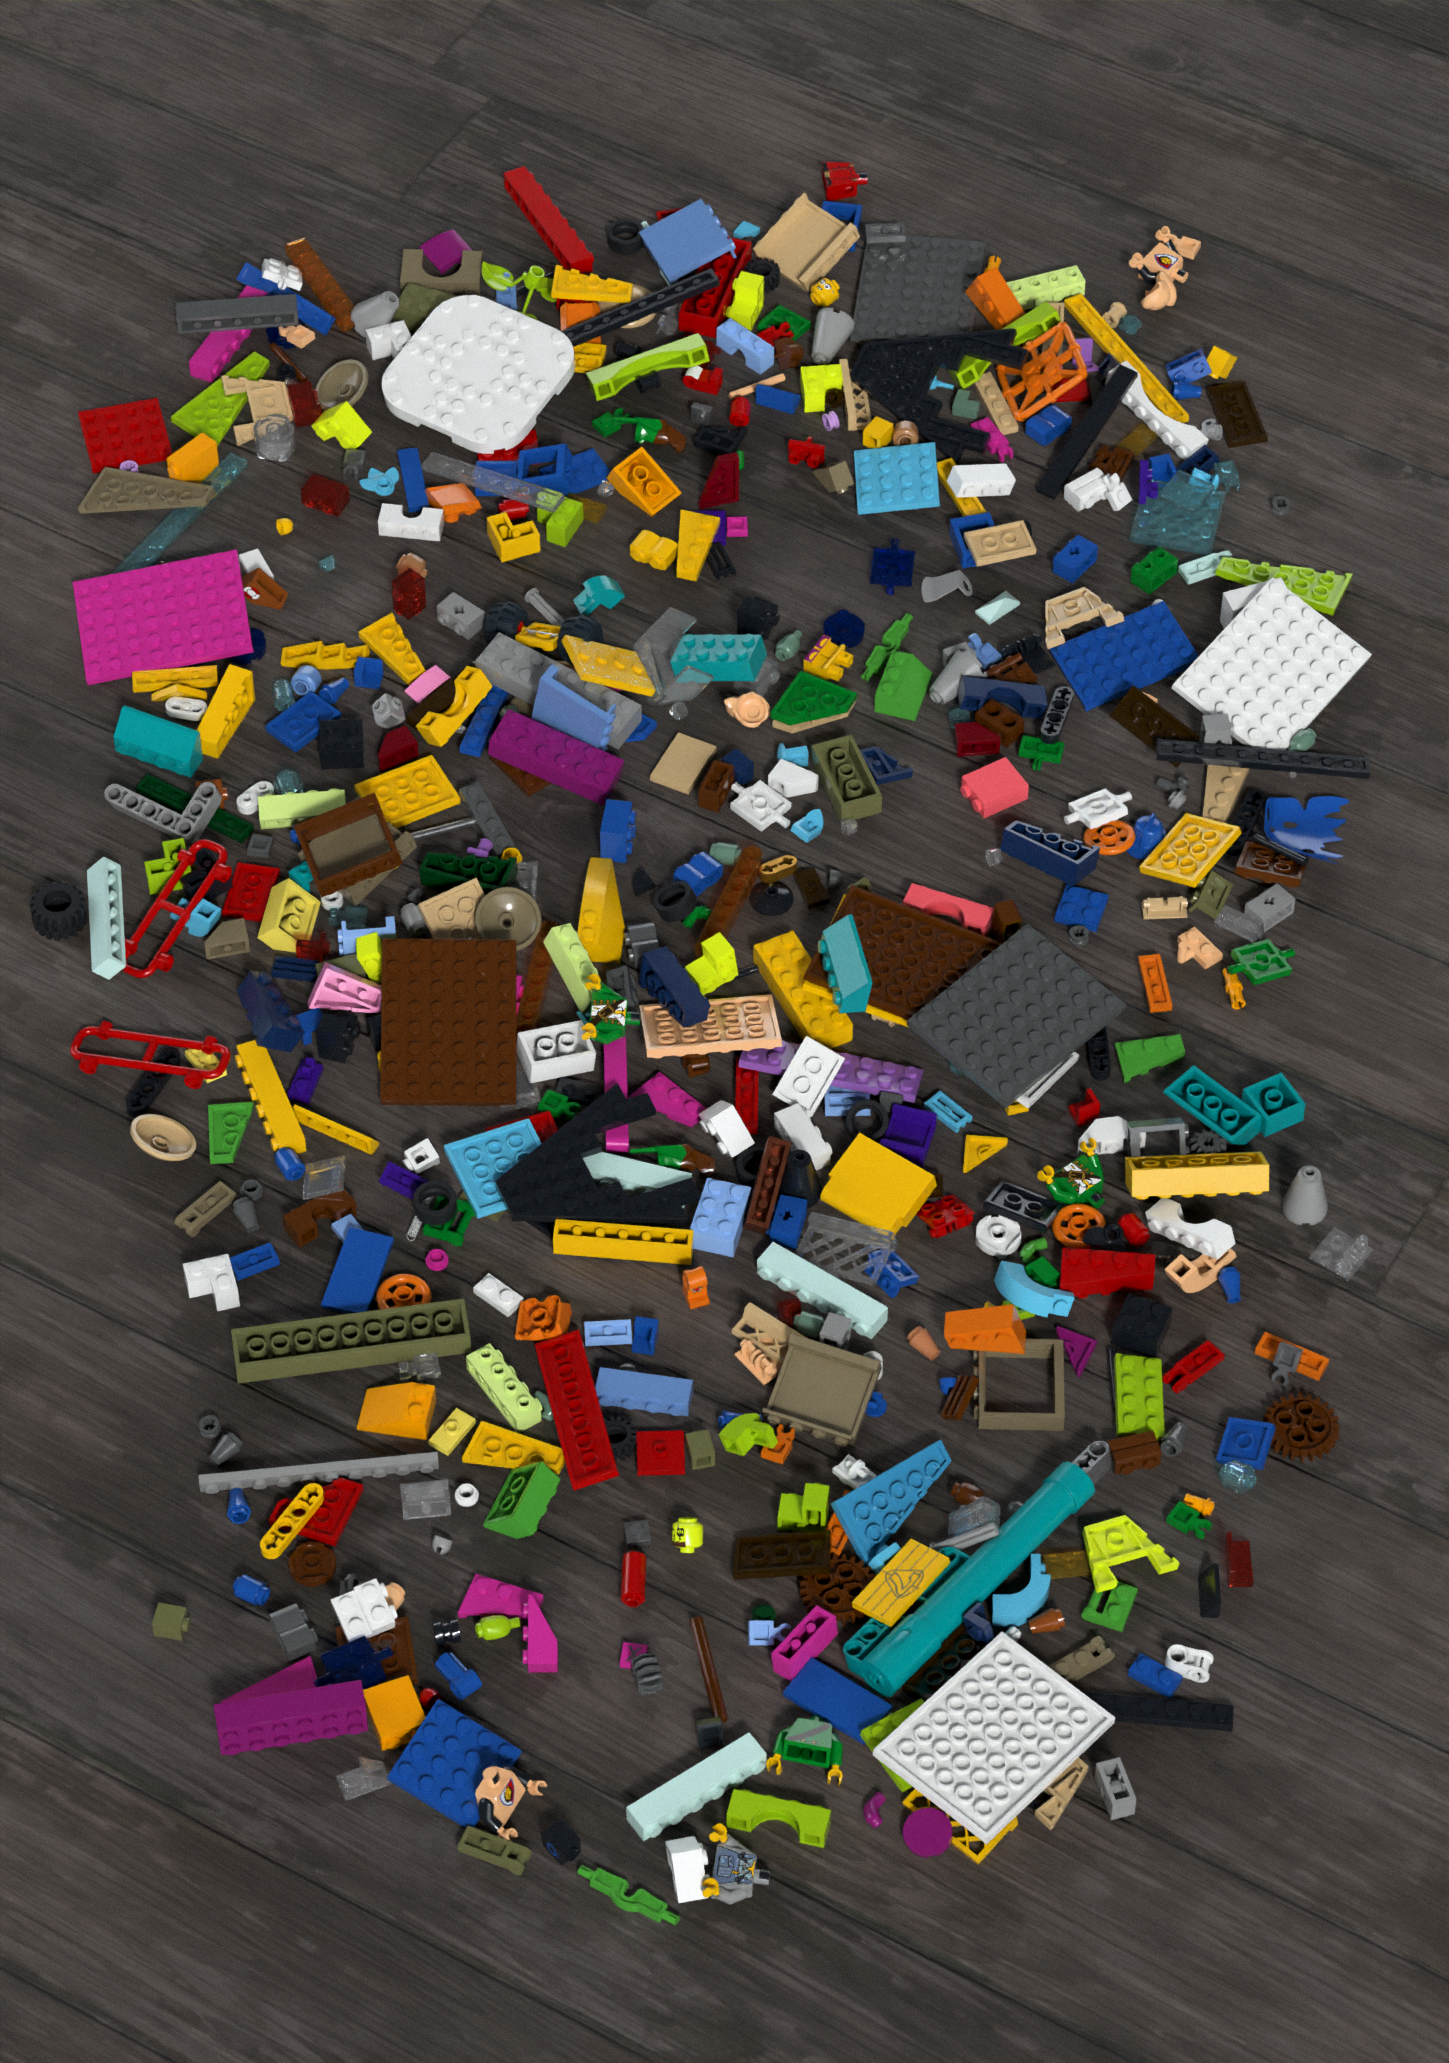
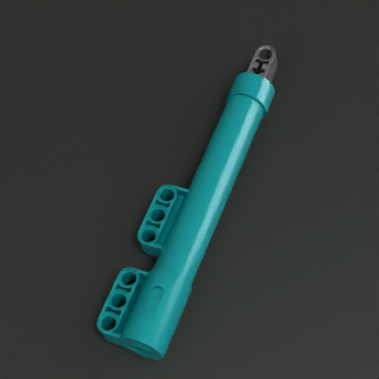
[843,1441,1112,1697]

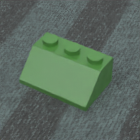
[874,650,933,721]
[483,1461,561,1539]

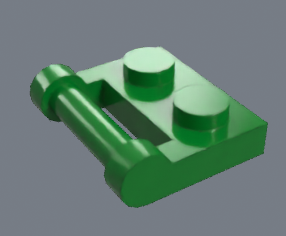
[757,304,811,342]
[423,1196,476,1247]

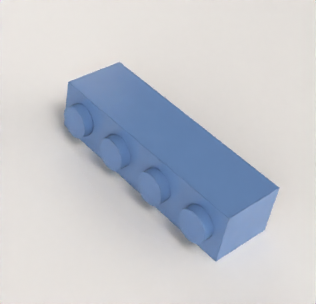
[595,1367,693,1416]

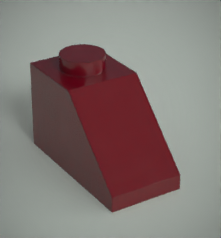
[954,722,1000,757]
[378,725,419,772]

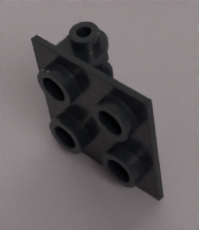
[999,634,1055,674]

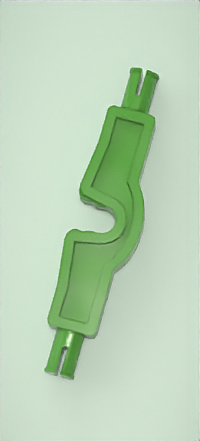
[861,613,913,681]
[577,1864,680,1926]

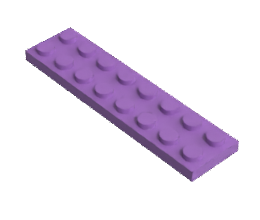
[738,1040,924,1103]

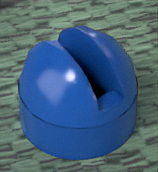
[939,1377,957,1395]

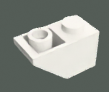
[768,759,818,798]

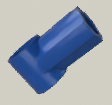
[435,1652,482,1701]

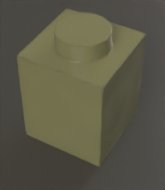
[685,1429,715,1470]
[152,1603,191,1641]

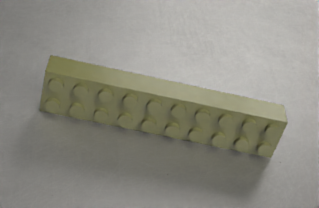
[231,1299,471,1384]

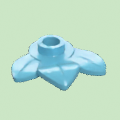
[359,467,399,496]

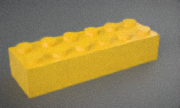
[753,931,853,1049]
[1125,1151,1269,1199]

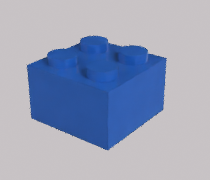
[600,799,636,863]

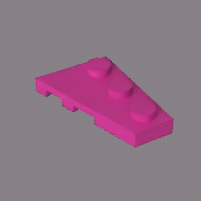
[628,1072,707,1127]
[458,1574,544,1619]

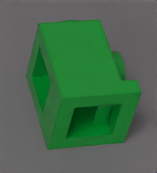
[1024,1256,1060,1289]

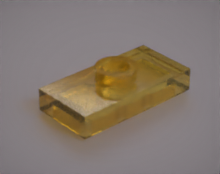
[1118,423,1158,460]
[567,493,607,524]
[1043,1550,1092,1579]

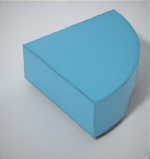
[733,221,760,239]

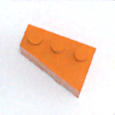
[944,1304,1026,1354]

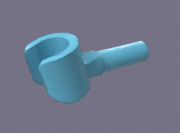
[930,376,954,390]

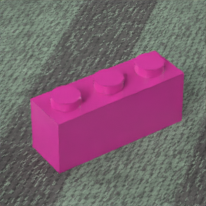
[771,1605,838,1682]

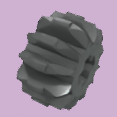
[1189,1129,1227,1154]
[631,1653,663,1695]

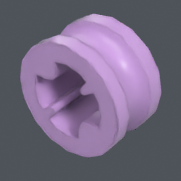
[822,411,839,431]
[120,460,139,473]

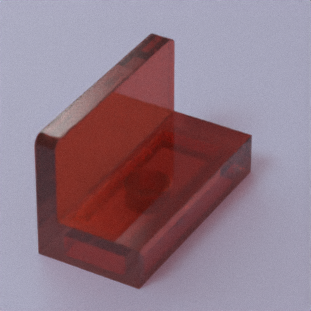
[1225,1532,1253,1587]

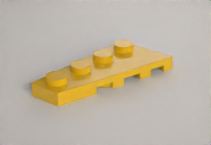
[462,1421,565,1474]

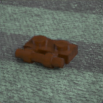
[1088,445,1135,483]
[986,653,1038,684]

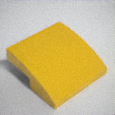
[573,343,607,373]

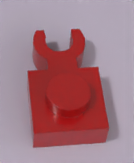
[756,322,794,349]

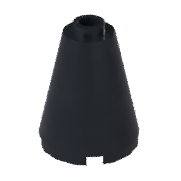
[778,1150,822,1209]

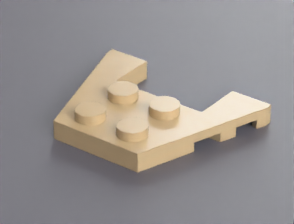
[221,375,293,446]
[1045,587,1124,649]
[1035,1757,1088,1830]

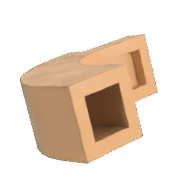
[1165,1248,1237,1293]

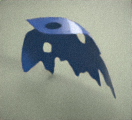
[1264,796,1349,864]

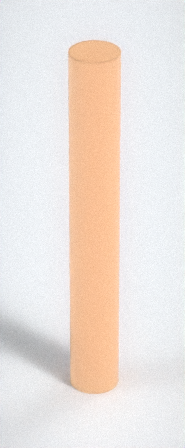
[728,373,785,400]

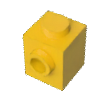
[1207,346,1238,379]
[863,416,893,449]

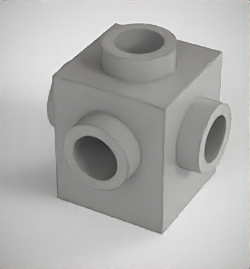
[371,693,406,731]

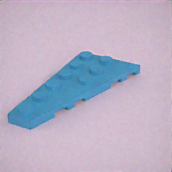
[830,1440,952,1567]

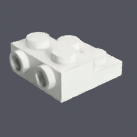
[331,1578,398,1645]

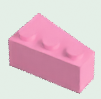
[307,962,382,1013]

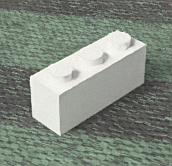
[947,464,1016,498]
[774,1103,832,1171]

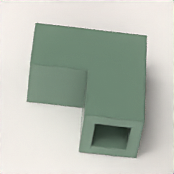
[952,389,980,420]

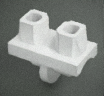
[832,1454,877,1489]

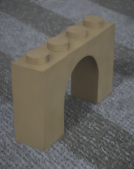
[400,249,483,296]

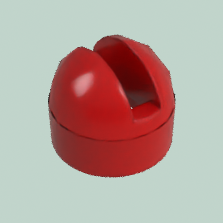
[419,1688,441,1710]

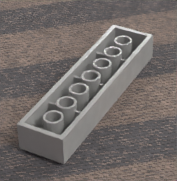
[475,632,642,750]

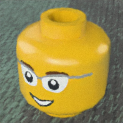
[810,278,840,308]

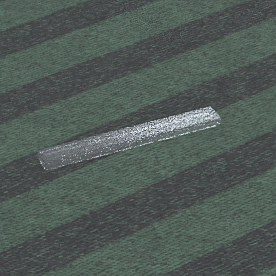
[421,452,565,513]

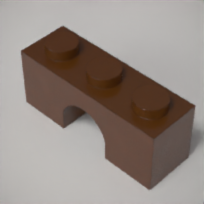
[283,1184,357,1248]

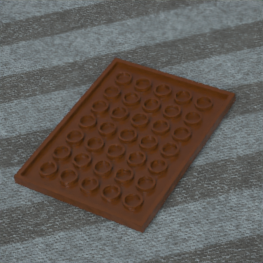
[803,885,1003,1020]
[380,939,516,1106]

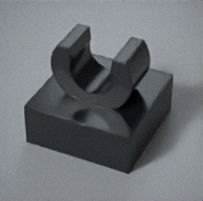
[696,1717,724,1747]

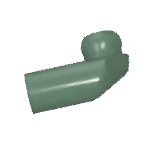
[533,1391,554,1421]

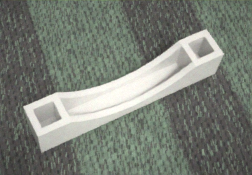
[1105,361,1209,461]

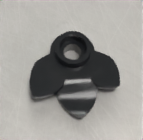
[1082,1222,1127,1252]

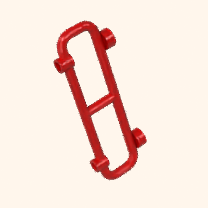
[122,839,232,978]
[70,1021,231,1089]

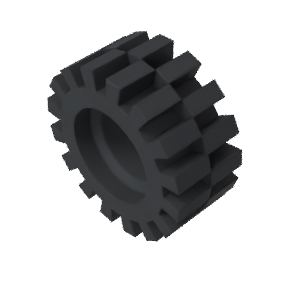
[744,257,780,293]
[604,1416,637,1462]

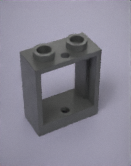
[1127,1117,1190,1157]

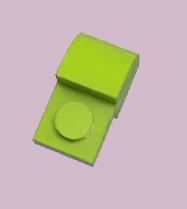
[718,1413,778,1456]

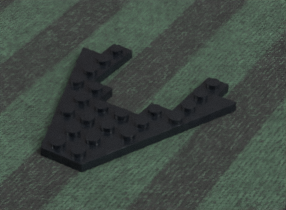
[850,329,1029,465]
[495,1084,701,1224]

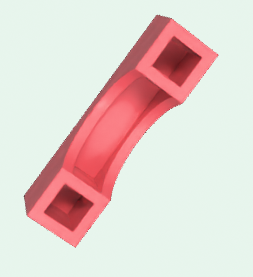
[903,883,994,937]

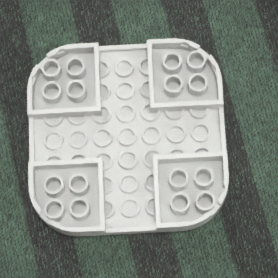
[382,295,575,454]

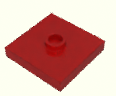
[636,1430,685,1476]

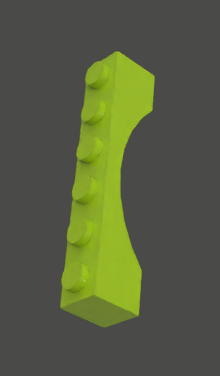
[948,301,1062,390]
[586,333,710,401]

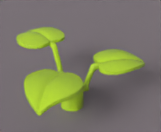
[481,261,557,321]

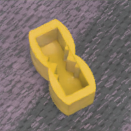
[630,530,678,570]

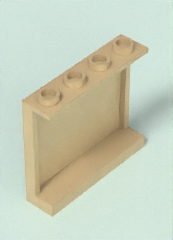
[753,193,860,293]

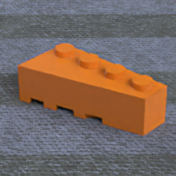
[965,267,1032,347]

